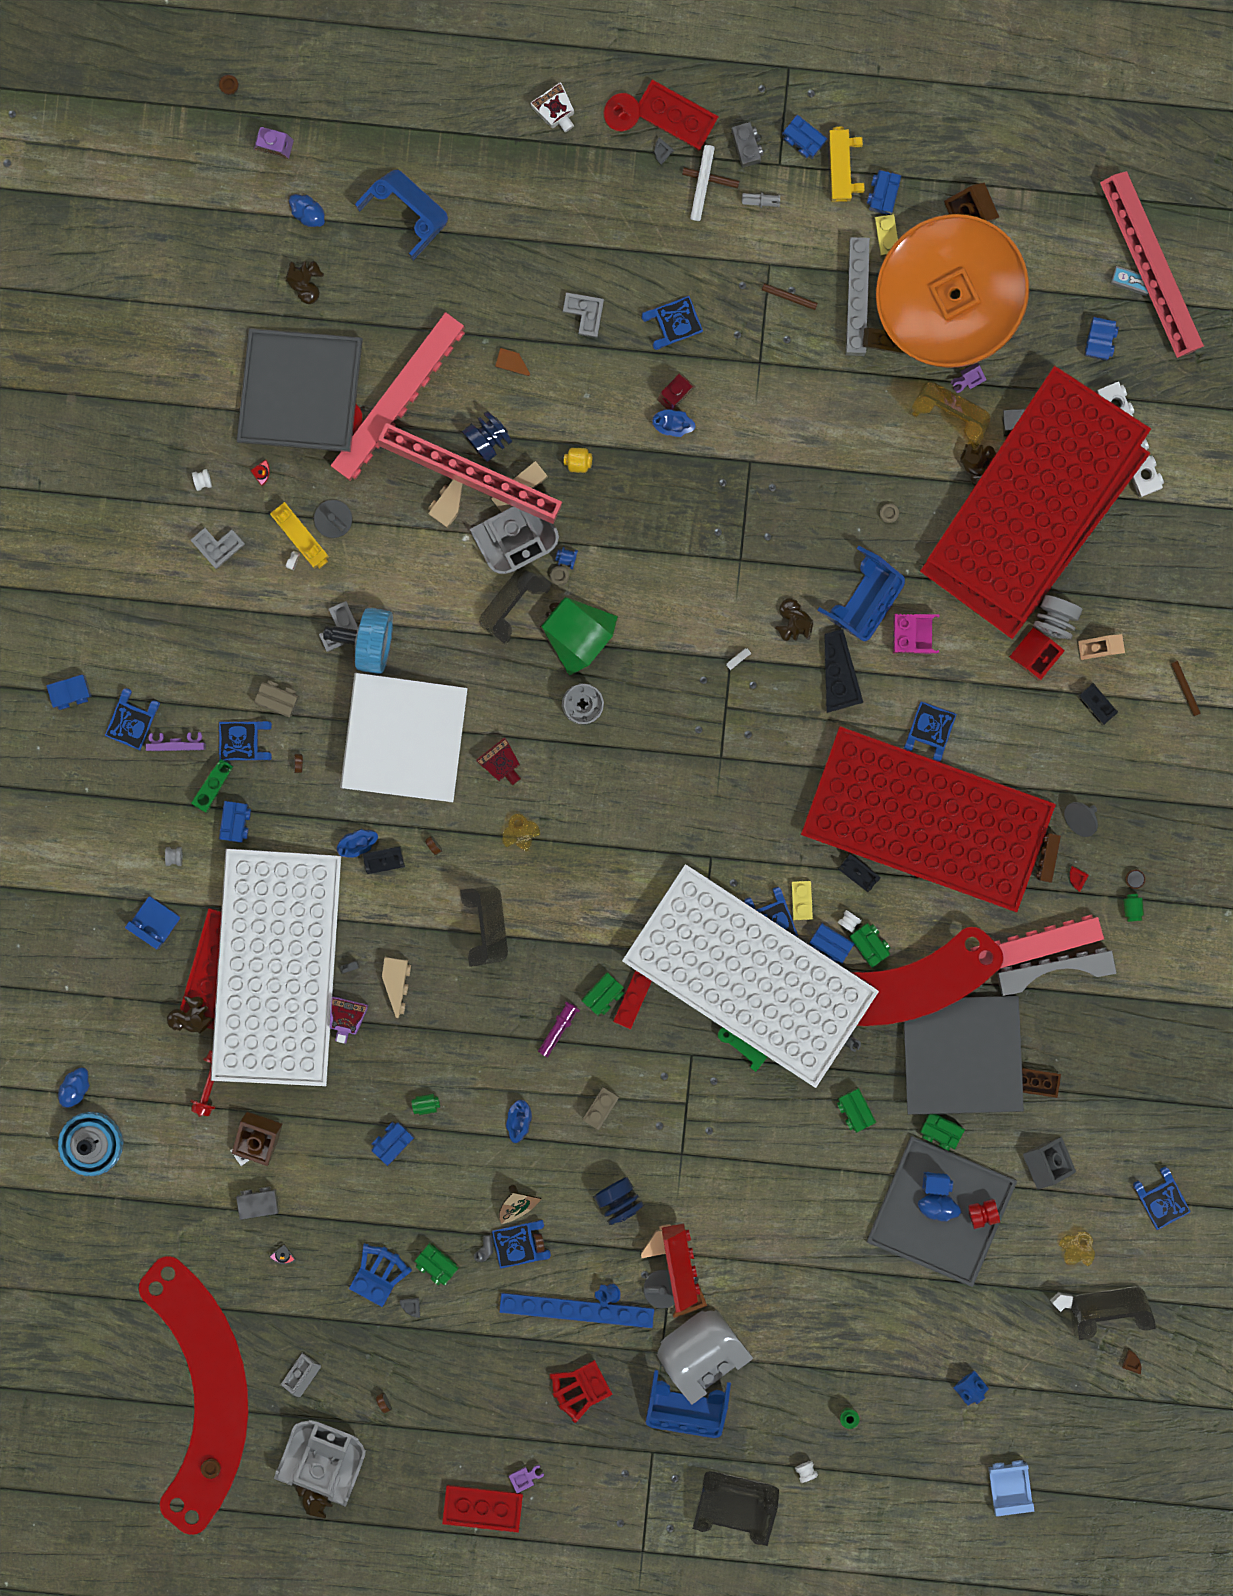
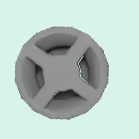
[165,847,183,866]

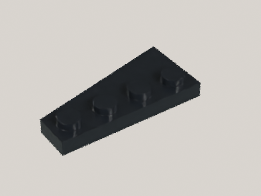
[824,629,864,713]

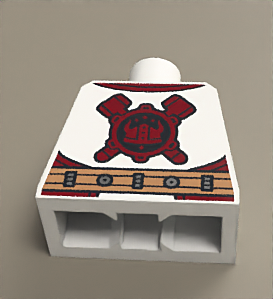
[531,82,574,132]

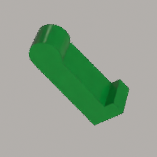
[191,759,234,814]
[718,1027,767,1072]

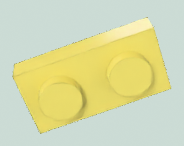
[875,214,898,256]
[792,881,813,920]

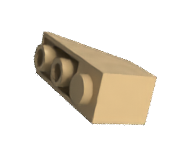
[428,479,463,529]
[382,957,411,1018]

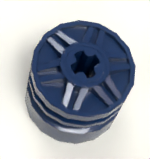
[462,411,512,462]
[593,1176,644,1225]

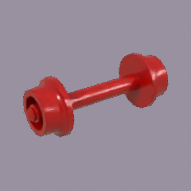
[191,1050,216,1117]

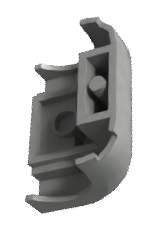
[470,506,559,574]
[657,1310,753,1405]
[274,1420,366,1507]

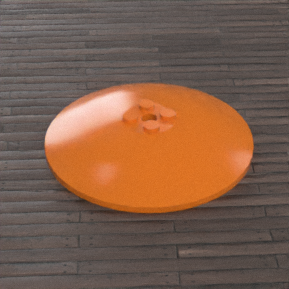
[876,214,1029,368]

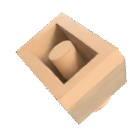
[1078,634,1125,660]
[641,1224,671,1258]

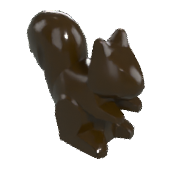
[285,261,324,304]
[960,444,996,486]
[775,598,813,641]
[167,997,214,1034]
[296,1485,333,1519]

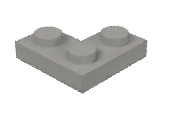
[563,293,604,338]
[191,528,245,569]
[319,601,358,652]

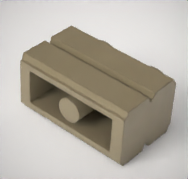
[254,680,299,718]
[582,1086,619,1130]

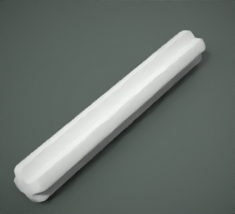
[691,145,715,221]

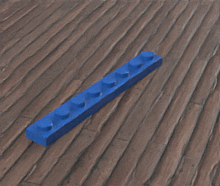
[499,1293,654,1328]

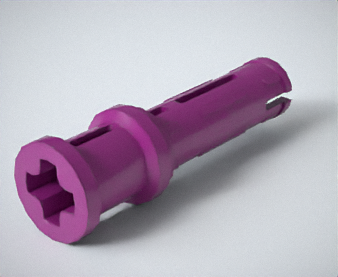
[538,1001,580,1058]

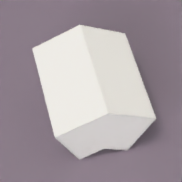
[1050,1292,1073,1312]

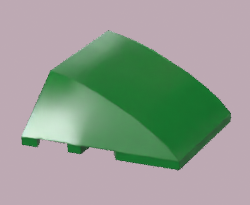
[541,597,618,676]

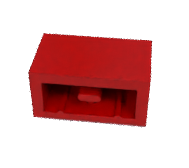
[1009,628,1065,681]

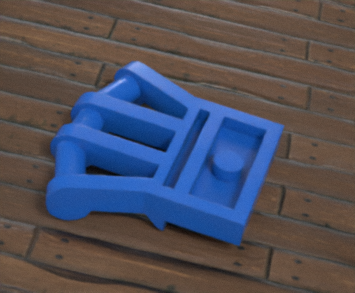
[349,1243,412,1307]

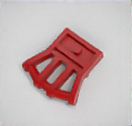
[549,1360,613,1423]

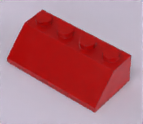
[661,1224,700,1313]

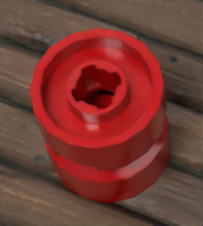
[968,1199,1000,1229]

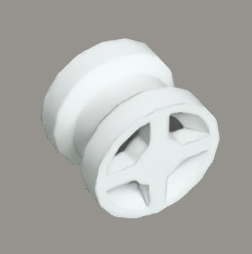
[192,469,212,491]
[837,910,862,933]
[795,1461,818,1483]

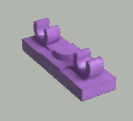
[146,732,206,751]

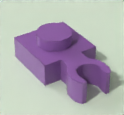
[951,363,987,393]
[509,1465,544,1493]

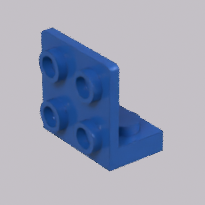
[125,897,180,950]

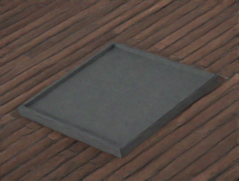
[237,329,363,452]
[904,996,1024,1115]
[866,1136,1017,1287]

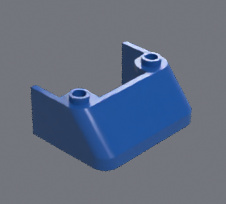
[355,170,448,261]
[817,545,905,641]
[646,1370,731,1438]

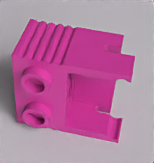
[893,614,939,654]

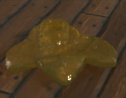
[503,814,540,851]
[1059,1232,1095,1266]

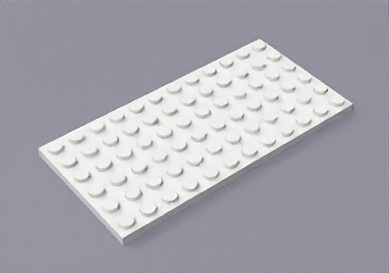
[211,849,341,1086]
[622,864,879,1088]

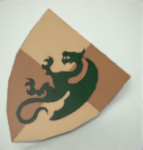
[499,1185,541,1224]

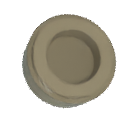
[880,504,899,523]
[550,566,569,586]

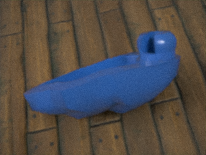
[289,194,325,227]
[652,410,696,437]
[337,829,378,858]
[58,1068,90,1107]
[506,1100,532,1143]
[918,1194,961,1222]

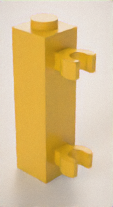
[829,127,865,202]
[270,502,329,569]

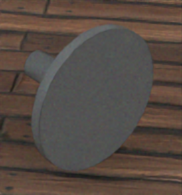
[314,500,352,538]
[1064,802,1098,837]
[644,1270,675,1308]

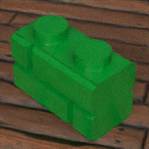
[849,923,891,967]
[581,972,624,1016]
[836,1088,877,1133]
[919,1114,965,1151]
[414,1242,459,1285]

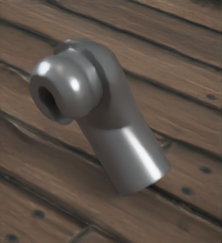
[474,1235,493,1262]

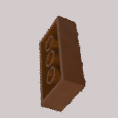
[1036,833,1061,883]
[1022,1068,1061,1098]

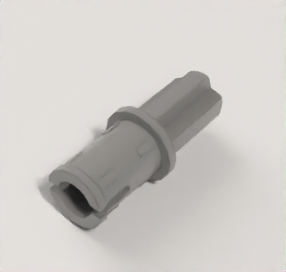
[742,192,780,208]

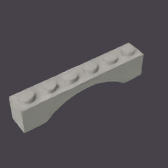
[845,237,870,356]
[997,948,1116,996]

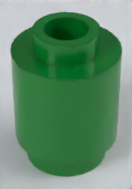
[1123,894,1144,922]
[411,1093,440,1116]
[839,1407,860,1429]

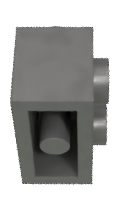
[731,122,763,168]
[236,1187,279,1219]

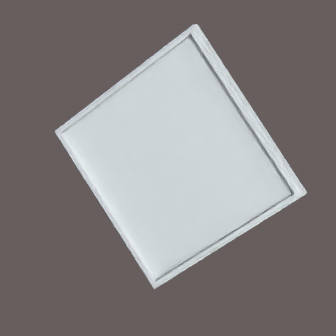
[340,673,467,802]

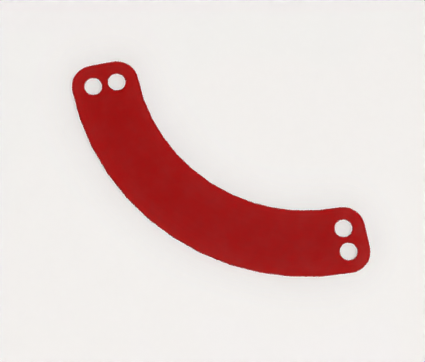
[851,927,1004,1026]
[139,1256,248,1535]

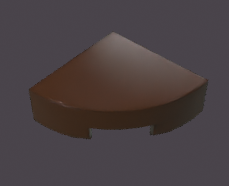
[1122,1349,1142,1375]

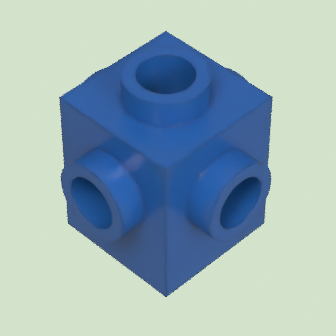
[953,1371,989,1406]

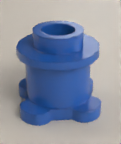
[555,547,578,570]
[595,1284,621,1308]

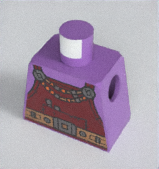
[254,127,294,159]
[330,996,369,1043]

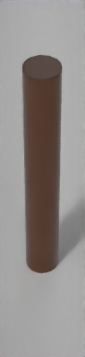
[682,167,740,189]
[762,283,818,310]
[1171,661,1201,716]

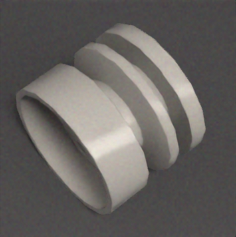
[1033,595,1083,640]
[562,684,604,724]

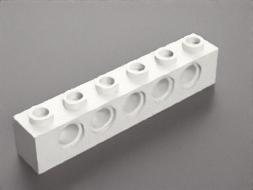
[1096,382,1164,498]

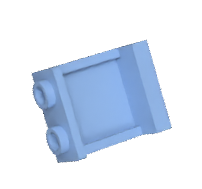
[988,1460,1034,1516]

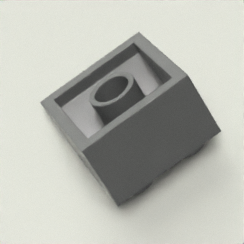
[1023,1137,1076,1190]

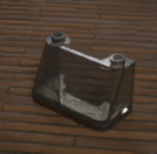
[479,566,553,646]
[460,886,508,967]
[1070,1287,1156,1340]
[692,1471,779,1546]

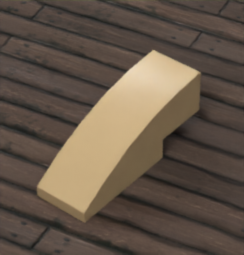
[491,461,548,512]

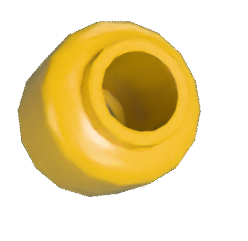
[564,448,592,473]

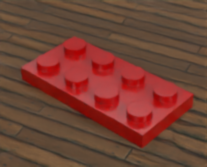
[639,80,719,151]
[442,1485,523,1533]

